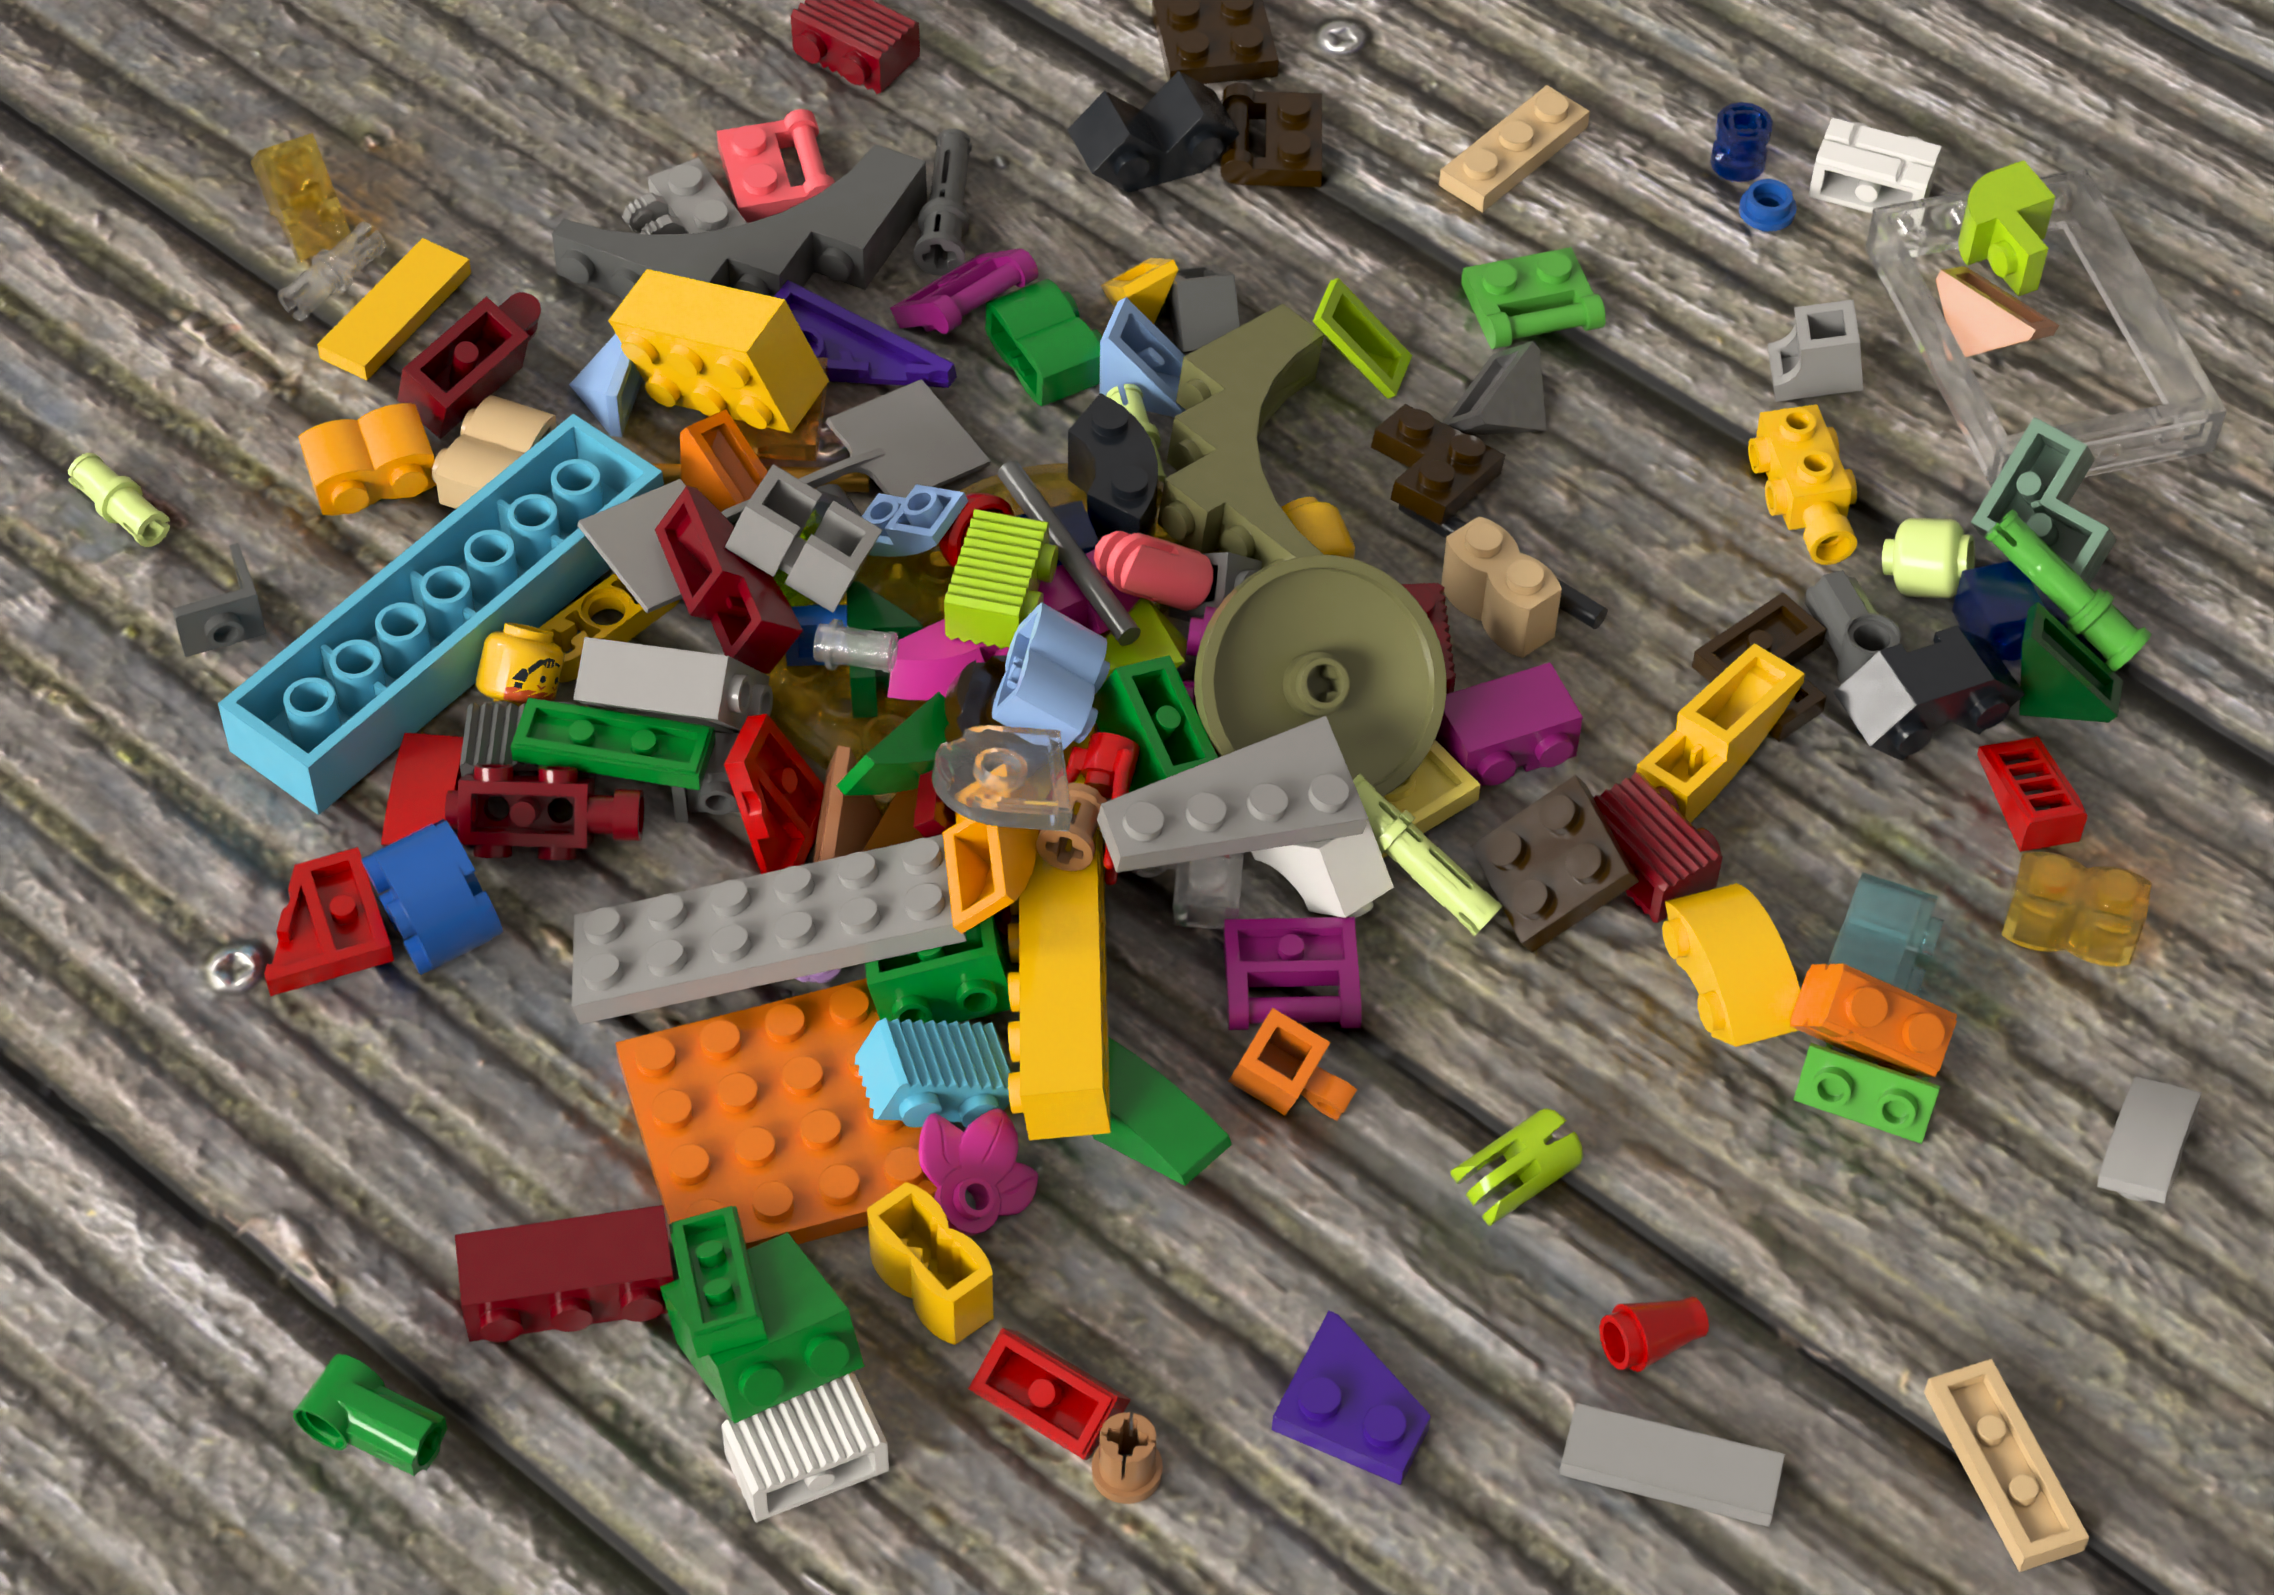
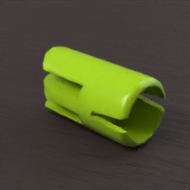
[1450,1108,1583,1226]

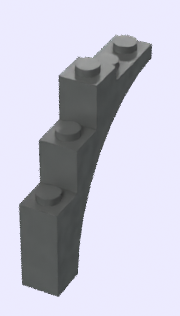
[552,144,927,300]

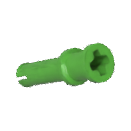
[1985,509,2152,672]

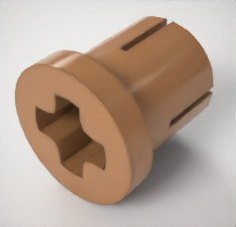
[1091,1412,1163,1504]

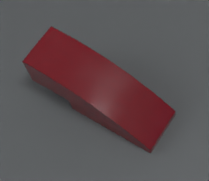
[655,486,803,674]

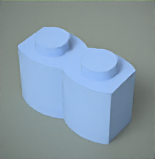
[992,602,1110,755]

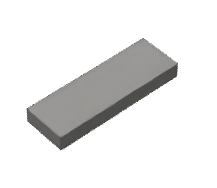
[1559,1403,1785,1527]

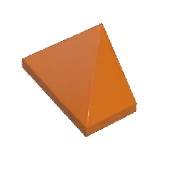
[680,409,768,512]

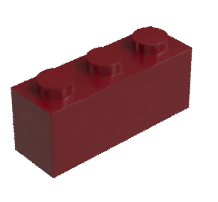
[455,1205,674,1342]

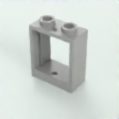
[573,637,773,733]

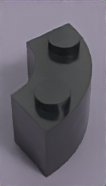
[1068,393,1158,546]

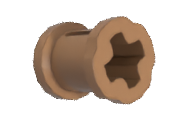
[1036,783,1107,871]

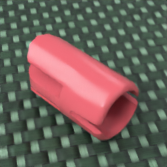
[1094,531,1213,611]

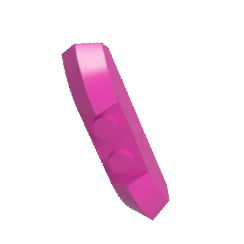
[887,550,1140,701]

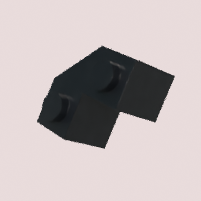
[1067,71,1240,193]
[1834,625,2025,761]

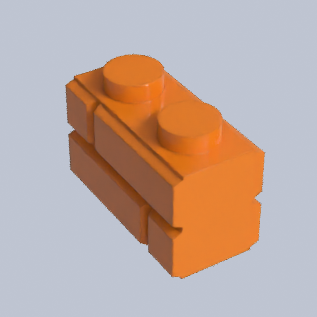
[1790,963,1957,1077]

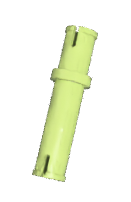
[1353,774,1503,936]

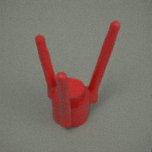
[1038,732,1140,886]

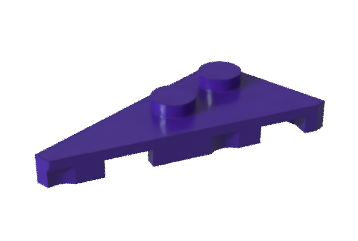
[774,280,957,388]

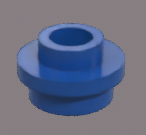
[1739,179,1797,231]

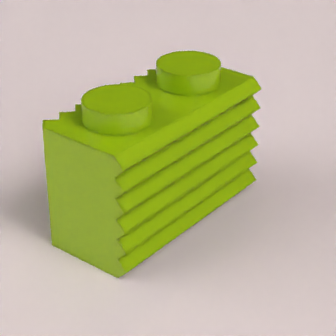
[944,509,1058,649]

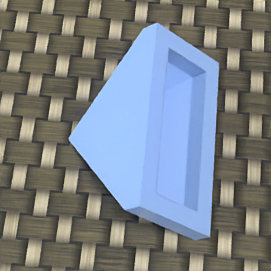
[569,334,643,438]

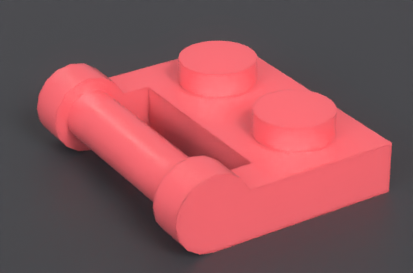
[717,109,835,223]

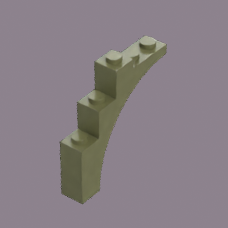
[1157,303,1324,569]

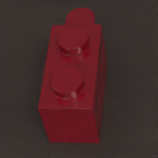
[397,292,541,439]

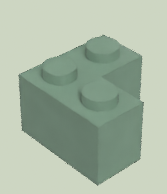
[1971,417,2117,586]

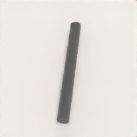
[998,461,1141,646]

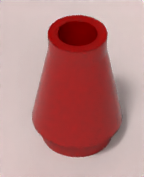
[1599,1297,1709,1372]

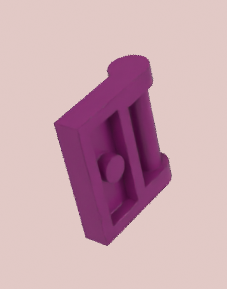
[890,248,1039,334]
[1223,917,1362,1030]

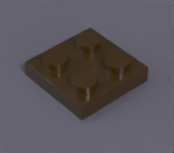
[1152,0,1279,84]
[1470,775,1639,952]

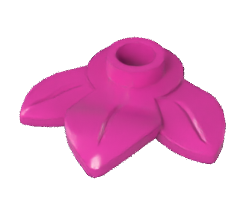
[918,1108,1038,1236]

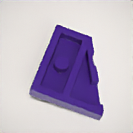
[1272,1311,1431,1486]

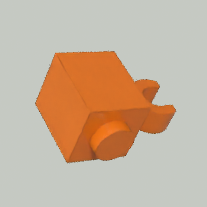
[1228,1007,1357,1121]

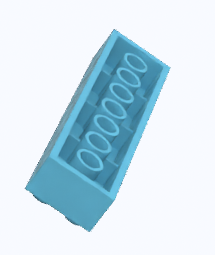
[218,414,664,815]

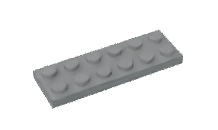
[572,834,966,1025]

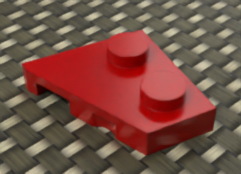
[724,714,824,874]
[264,847,394,996]

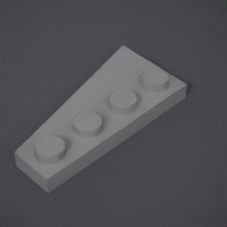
[1097,716,1368,873]

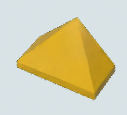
[1101,258,1179,324]

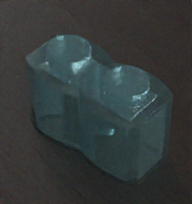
[1828,872,1944,997]

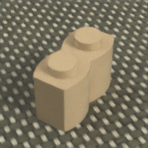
[432,395,557,509]
[1441,516,1562,658]

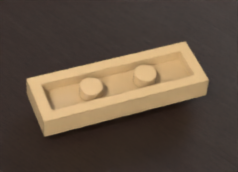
[1439,85,1590,213]
[1924,1359,2089,1572]

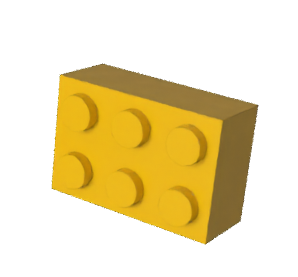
[608,269,829,433]

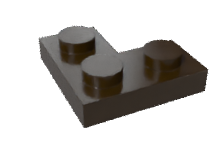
[1371,404,1506,526]
[1692,592,1827,742]

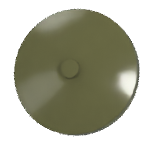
[1194,555,1446,797]

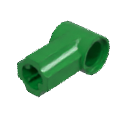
[293,1354,448,1476]

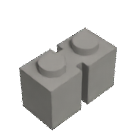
[724,464,882,613]

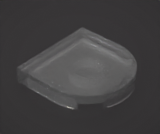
[932,725,1073,831]

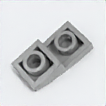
[2097,1076,2202,1204]

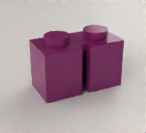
[1435,662,1583,786]

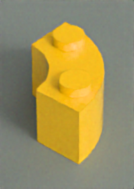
[1662,883,1800,1047]

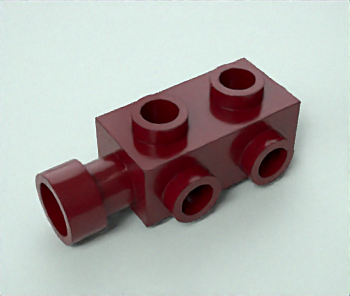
[445,764,645,860]

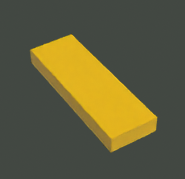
[317,238,471,381]

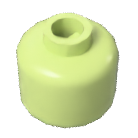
[1882,518,1975,598]

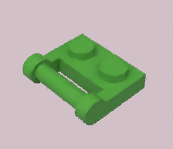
[1461,247,1606,349]

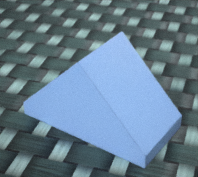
[1100,297,1186,417]

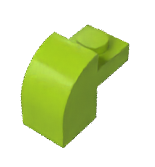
[1958,160,2056,297]

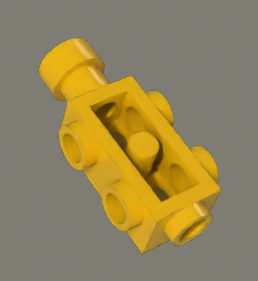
[1748,404,1857,565]

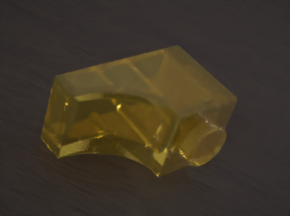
[251,133,354,263]

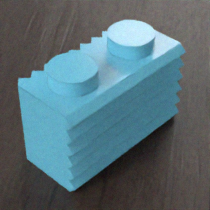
[855,1018,1012,1128]

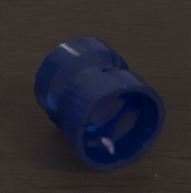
[1710,102,1773,182]

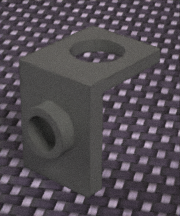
[172,543,266,657]

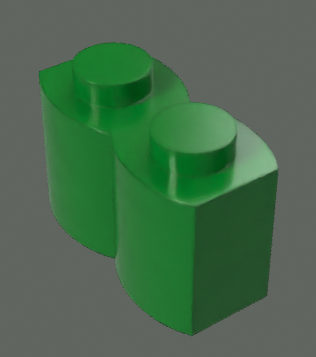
[985,278,1102,407]

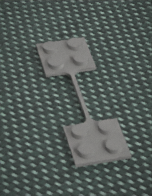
[577,379,991,613]

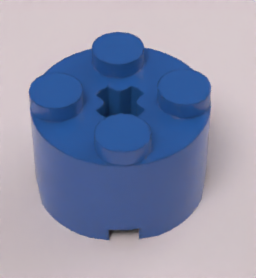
[361,819,504,976]

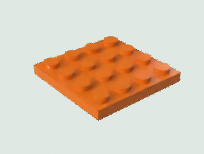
[615,978,937,1249]

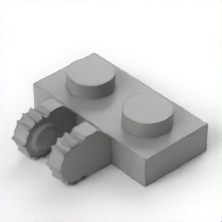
[622,157,747,235]

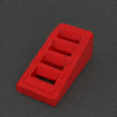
[1977,736,2088,852]

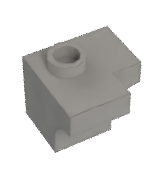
[1768,300,1863,402]

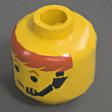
[476,622,565,707]

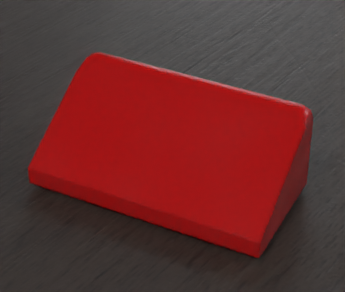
[968,1327,1131,1460]

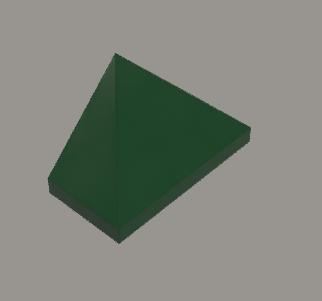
[2019,602,2123,723]

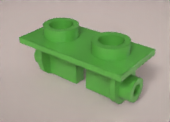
[1793,1043,1941,1144]

